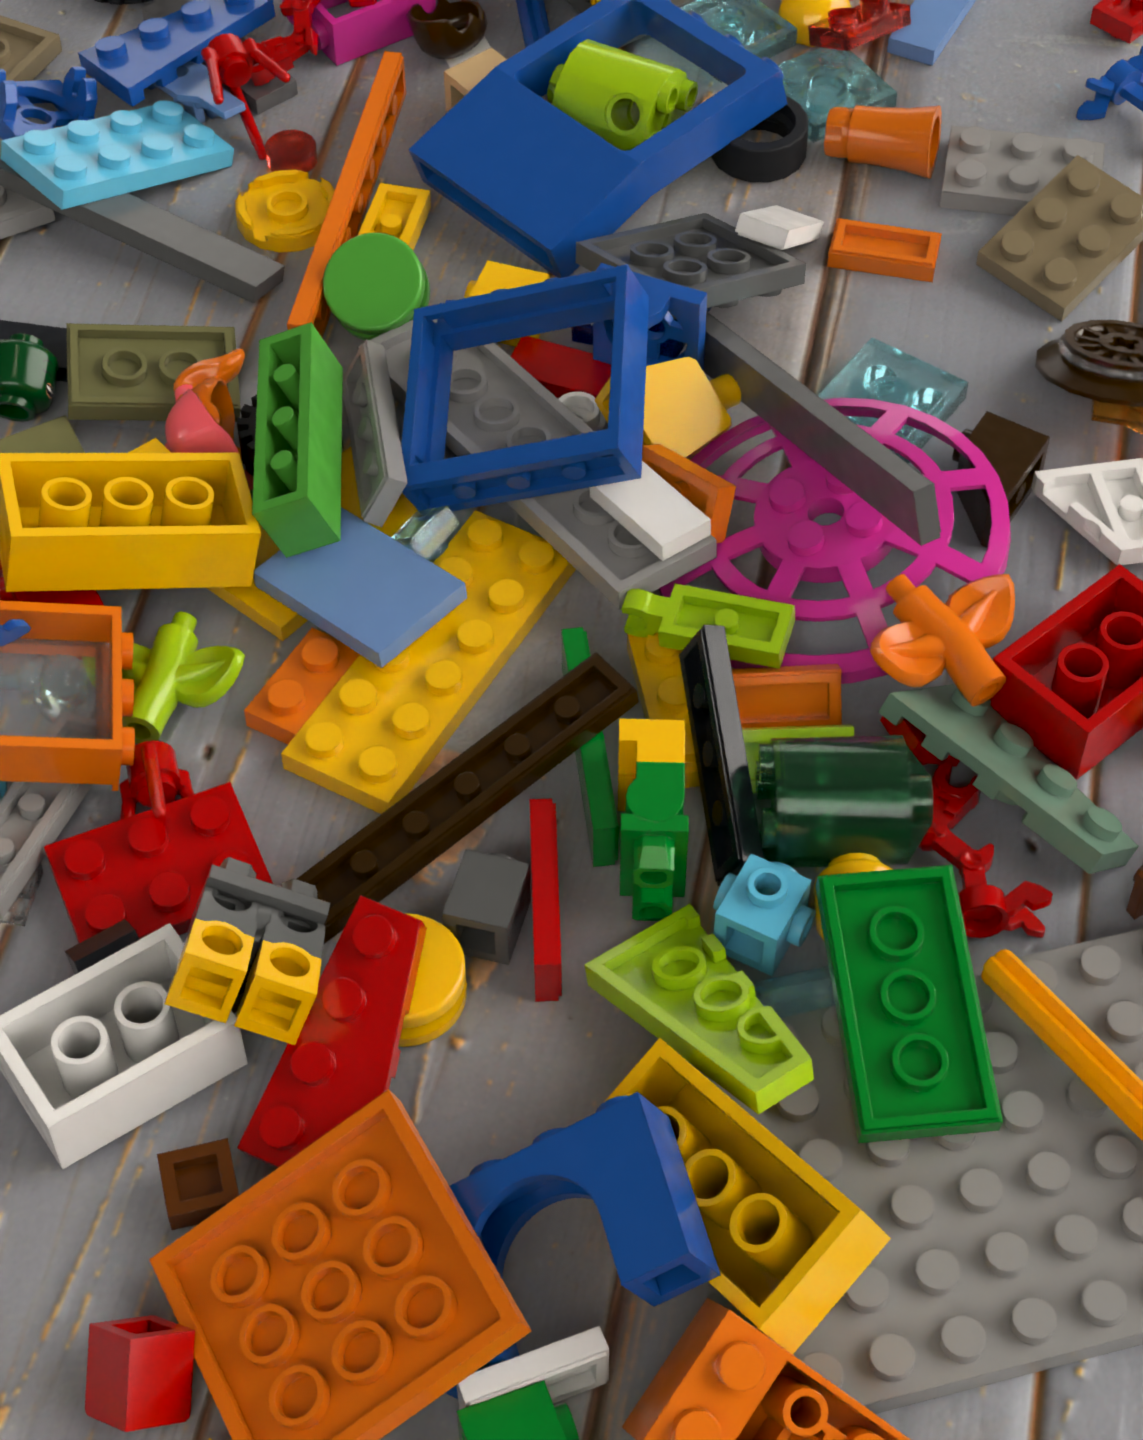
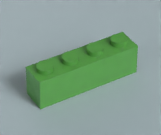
[252,322,343,558]

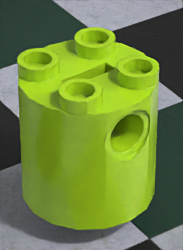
[547,39,698,151]

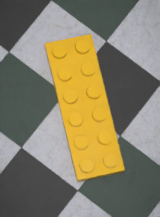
[281,510,576,814]

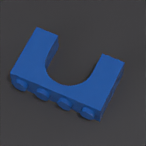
[446,1092,721,1399]

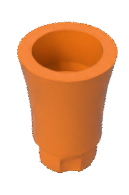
[824,105,942,179]

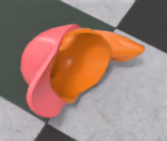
[164,348,254,491]

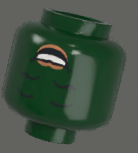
[0,333,59,422]

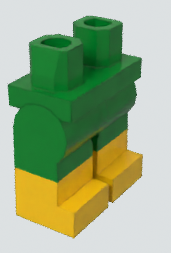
[618,718,689,921]

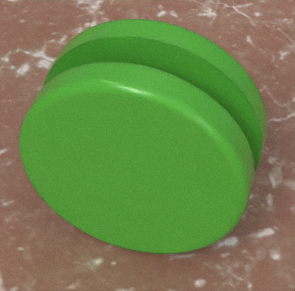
[323,233,430,341]

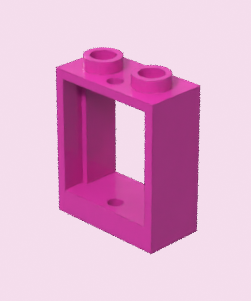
[282,0,436,66]

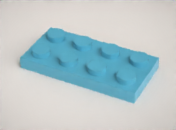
[0,100,234,210]

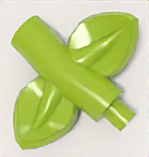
[82,611,245,744]

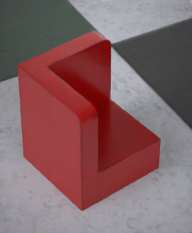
[85,1315,195,1432]

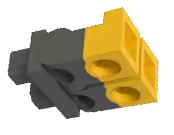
[164,857,330,1045]

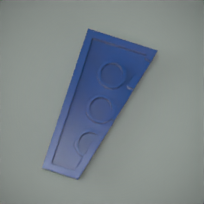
[78,0,276,107]

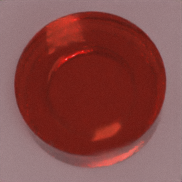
[265,129,318,172]

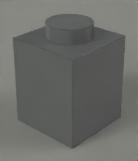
[442,849,531,965]

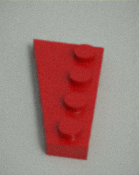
[237,895,427,1168]

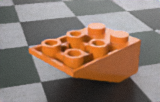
[622,1298,911,1440]

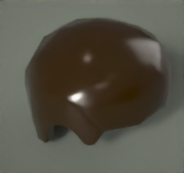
[406,0,488,59]

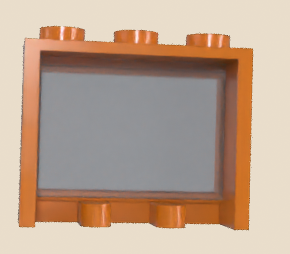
[0,600,135,791]

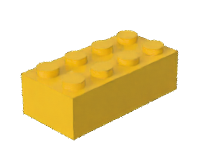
[0,452,261,592]
[595,1038,891,1354]

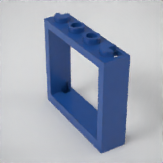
[401,264,649,516]

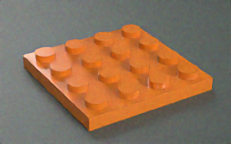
[149,1089,532,1440]

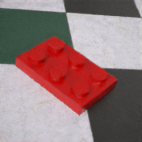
[44,782,273,943]

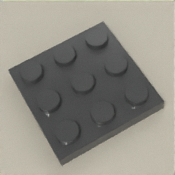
[575,213,806,319]

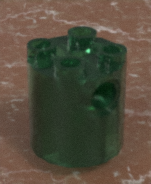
[755,735,933,868]

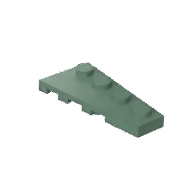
[878,684,1139,874]

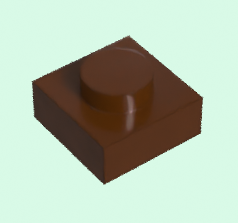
[157,1138,239,1230]

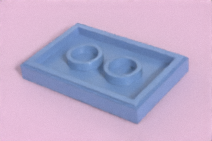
[253,507,467,668]

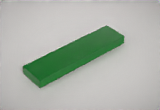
[561,627,619,867]

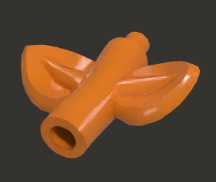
[870,574,1015,707]

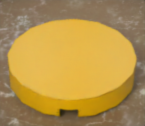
[235,170,335,253]

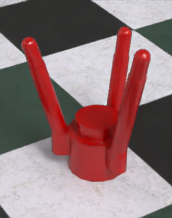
[201,33,291,160]
[119,740,195,820]

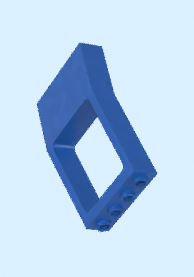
[408,0,788,278]

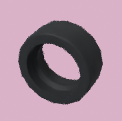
[711,96,808,182]

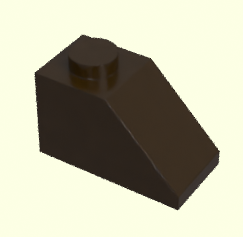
[952,411,1050,548]

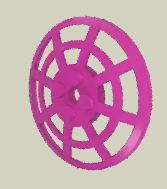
[659,398,1011,684]

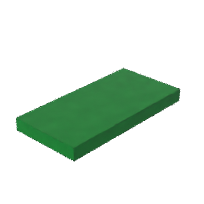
[815,865,1003,1143]

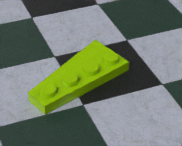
[584,904,814,1115]

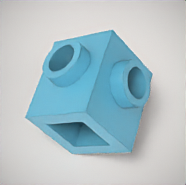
[713,854,816,976]

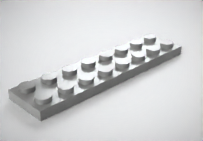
[357,319,717,610]

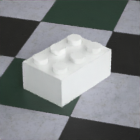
[0,923,248,1169]

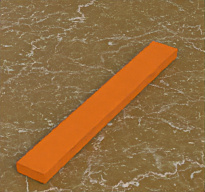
[287,51,406,338]

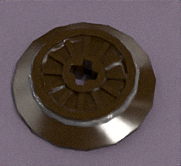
[1035,320,1143,407]

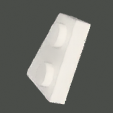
[1031,458,1143,566]

